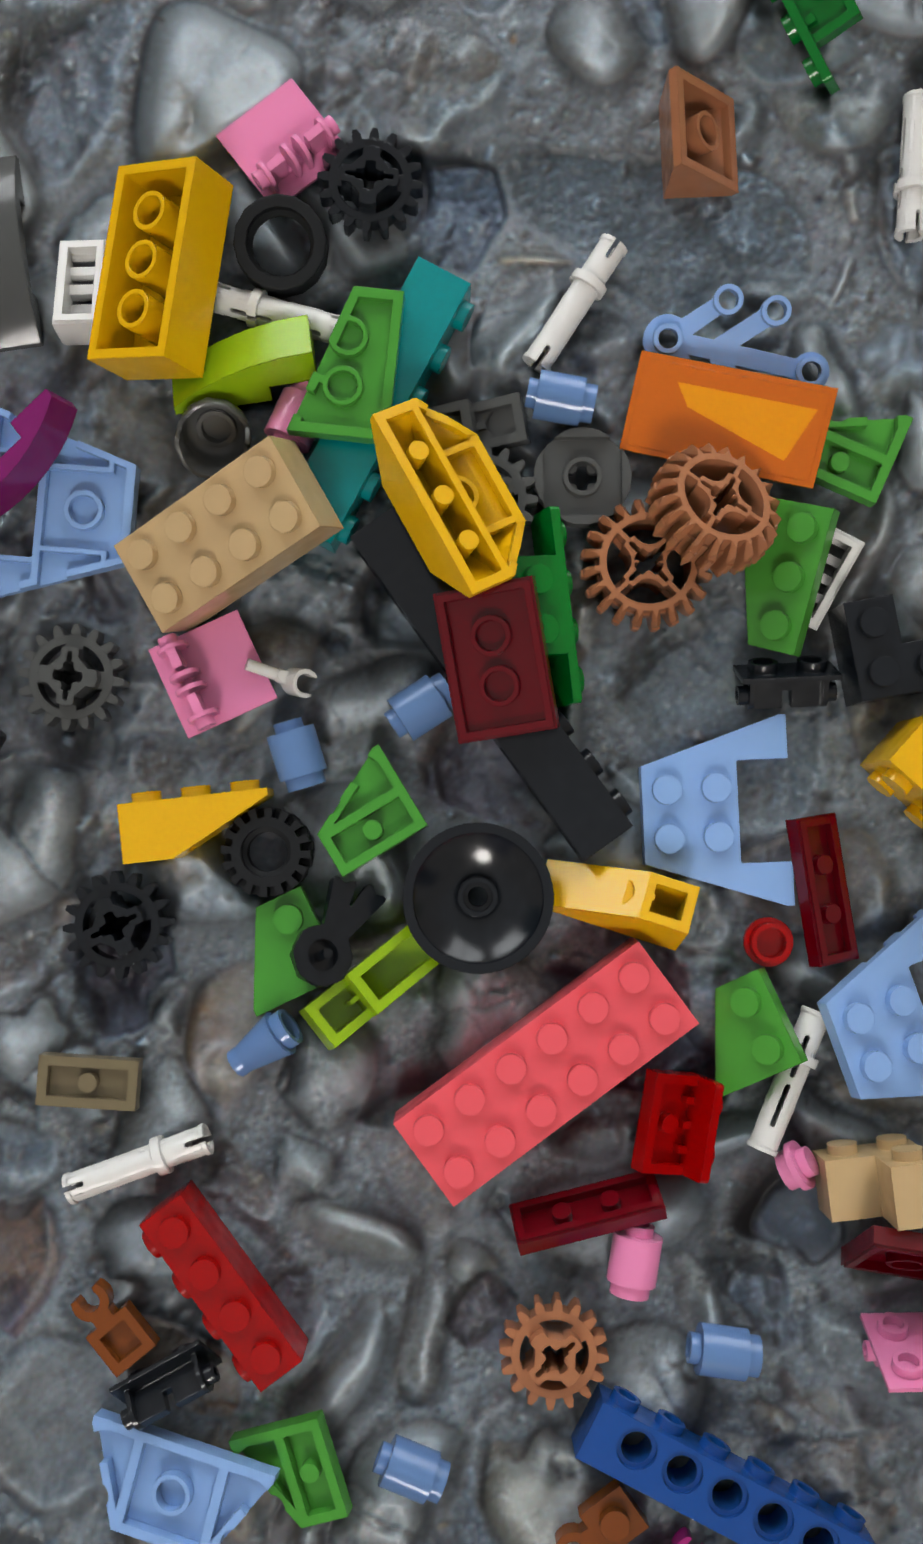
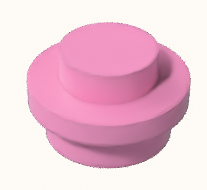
[774,1140,819,1191]

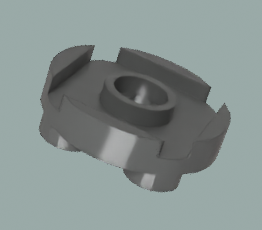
[533,427,632,529]

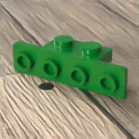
[770,0,863,95]
[512,506,584,708]

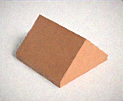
[659,66,739,199]

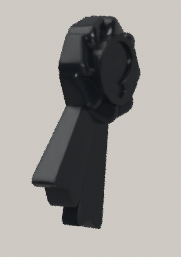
[289,876,386,987]

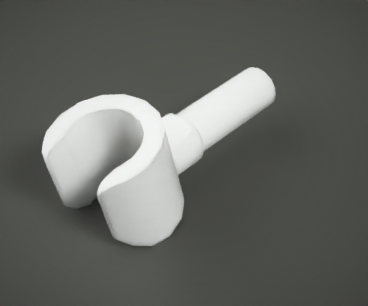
[244,658,317,698]

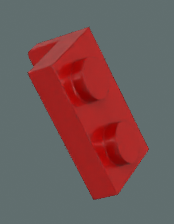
[631,1068,724,1184]

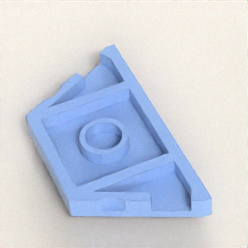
[92,1408,281,1544]

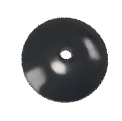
[403,823,554,974]

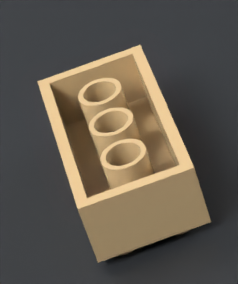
[114,435,344,633]

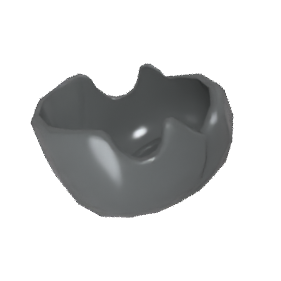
[174,397,252,479]

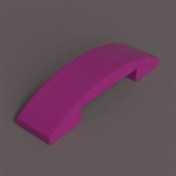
[0,389,77,516]

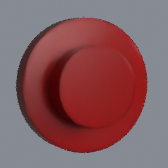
[743,917,794,967]

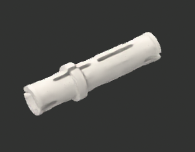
[893,88,923,243]
[522,233,628,373]
[213,282,340,343]
[746,1005,826,1157]
[62,1123,214,1205]

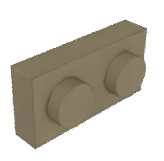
[35,1052,143,1112]

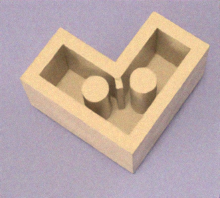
[812,1133,923,1231]

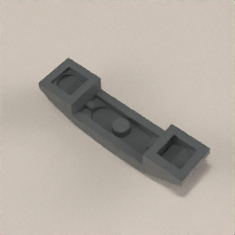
[0,155,43,352]

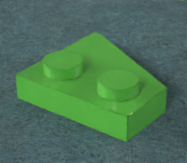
[815,415,913,508]
[317,744,428,877]
[254,885,321,1017]
[715,967,808,1096]
[228,1409,353,1528]

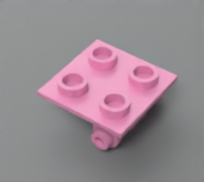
[216,78,340,197]
[148,610,278,739]
[860,1312,923,1393]

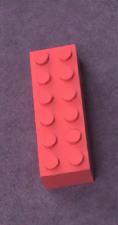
[393,937,699,1207]

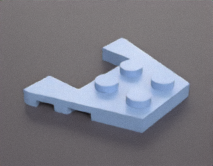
[0,408,141,598]
[638,714,795,906]
[817,908,923,1100]

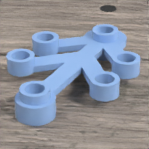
[642,284,830,386]

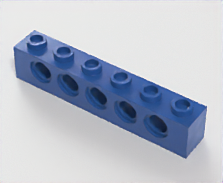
[571,1383,876,1544]

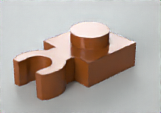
[71,1278,160,1378]
[555,1479,649,1544]

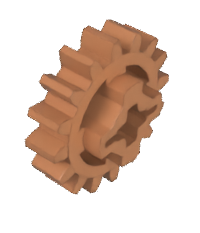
[499,1292,609,1411]

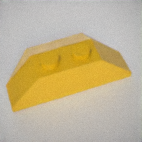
[370,398,526,598]

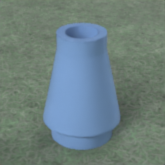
[227,1009,303,1077]

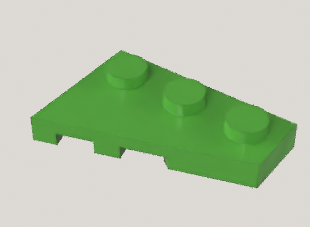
[286,286,405,444]
[745,497,840,657]

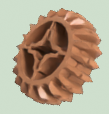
[645,443,782,578]
[579,499,713,632]

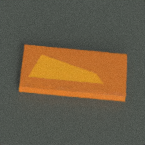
[619,350,838,489]

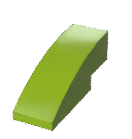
[172,315,317,415]
[298,925,439,1050]

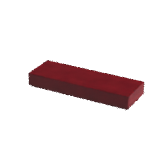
[785,813,859,967]
[509,1172,667,1256]

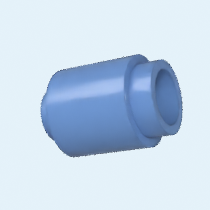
[524,369,598,427]
[384,672,453,741]
[266,717,327,793]
[685,1322,763,1382]
[372,1434,451,1505]

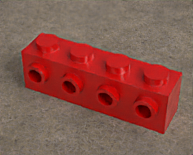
[139,1179,308,1392]

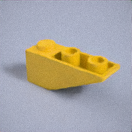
[117,779,274,864]
[546,859,700,951]

